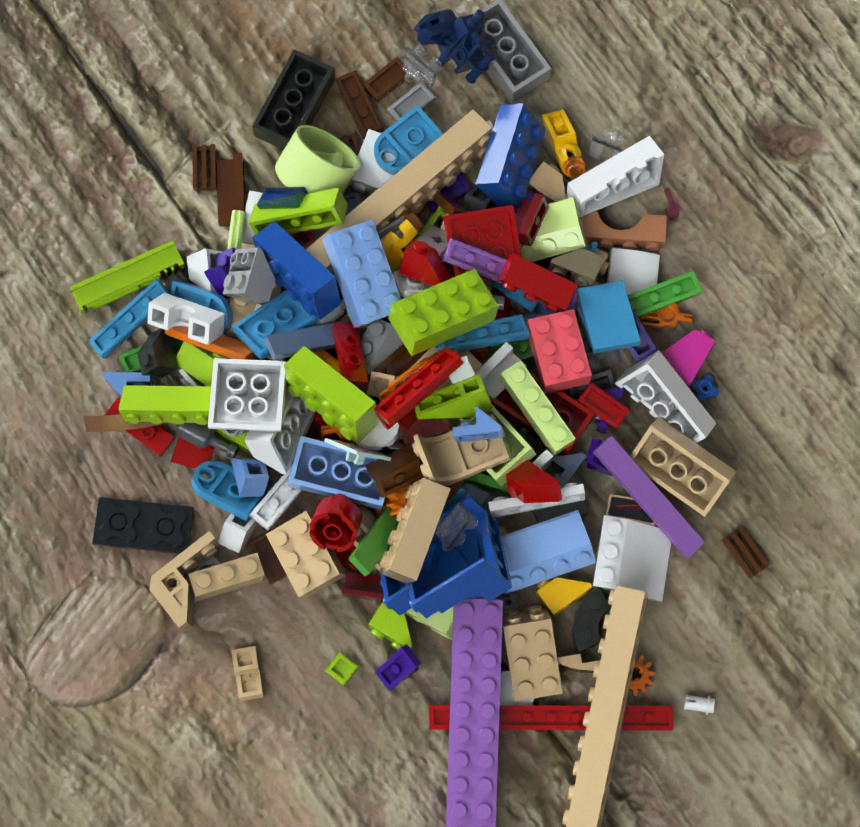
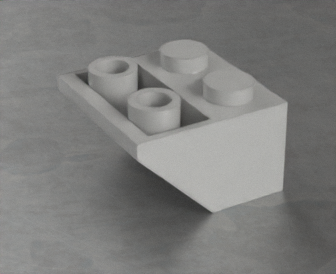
[223,247,275,303]

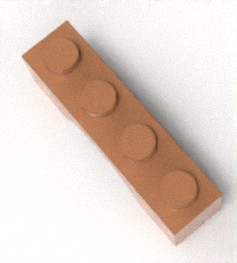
[580,211,667,251]

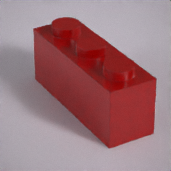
[498,254,578,313]

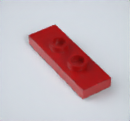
[332,322,368,387]
[104,397,175,457]

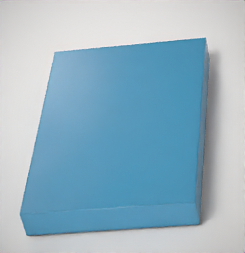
[577,280,641,354]
[232,290,318,360]

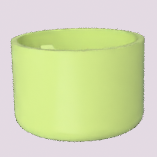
[275,125,360,196]

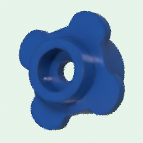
[691,375,719,402]

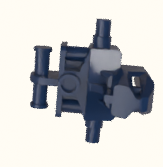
[414,9,496,84]

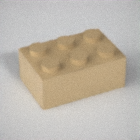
[266,511,347,598]

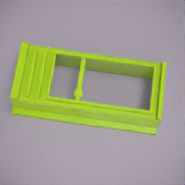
[69,240,185,315]

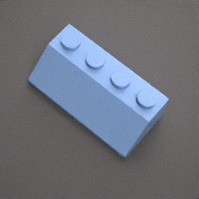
[501,510,596,595]

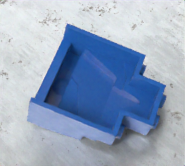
[380,494,512,618]

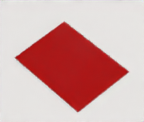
[170,437,214,469]

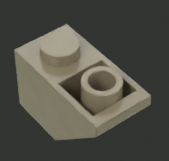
[548,248,604,288]

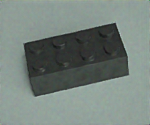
[252,49,336,150]

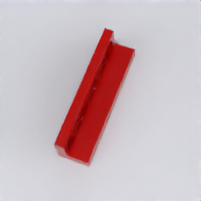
[374,347,464,430]

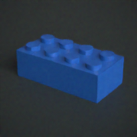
[476,103,546,208]
[252,221,341,321]

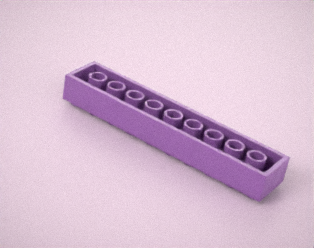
[446,599,503,827]

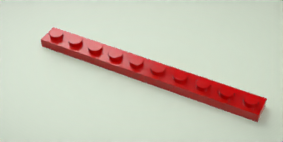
[429,705,673,731]

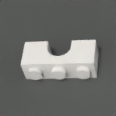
[148,293,225,345]

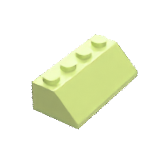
[515,197,587,262]

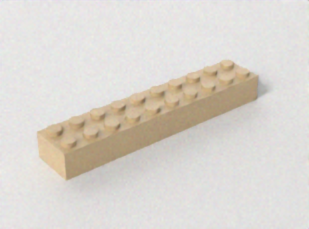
[306,110,492,282]
[562,585,649,827]

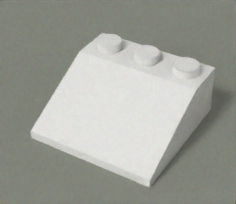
[208,358,287,432]
[592,515,671,602]

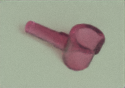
[664,188,680,221]

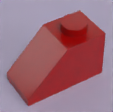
[399,240,451,287]
[506,460,562,503]

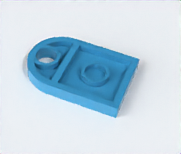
[374,105,443,174]
[170,280,232,335]
[192,461,269,521]

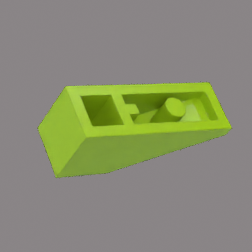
[414,374,493,419]

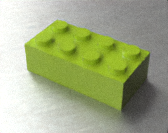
[388,269,499,356]
[284,346,377,444]

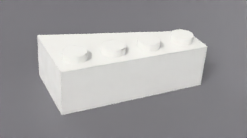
[566,136,664,217]
[615,350,716,443]

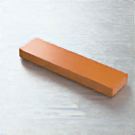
[165,326,256,360]

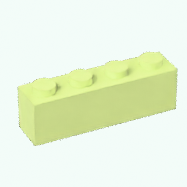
[499,360,576,457]

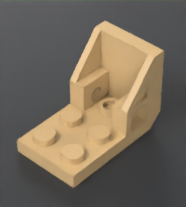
[149,531,220,634]

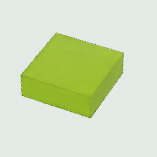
[325,652,359,686]

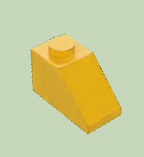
[536,577,592,618]

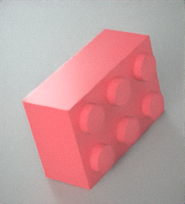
[527,309,592,394]

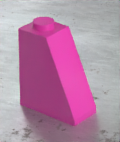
[662,329,715,388]

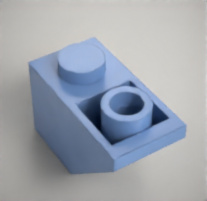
[231,458,269,497]

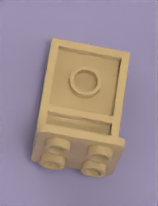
[412,414,511,486]
[502,605,563,701]

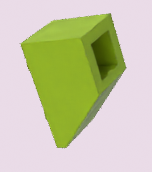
[368,602,412,650]

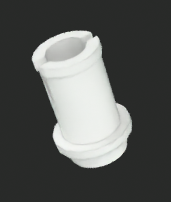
[684,694,715,715]

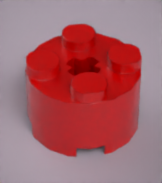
[309,494,363,552]

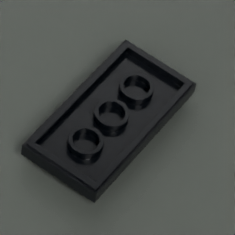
[92,497,194,554]

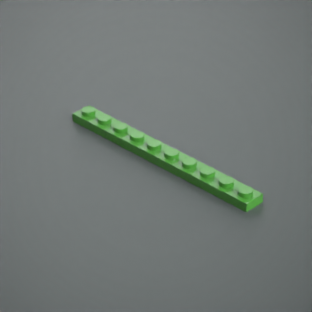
[476,270,703,366]

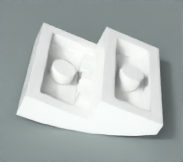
[607,248,660,295]

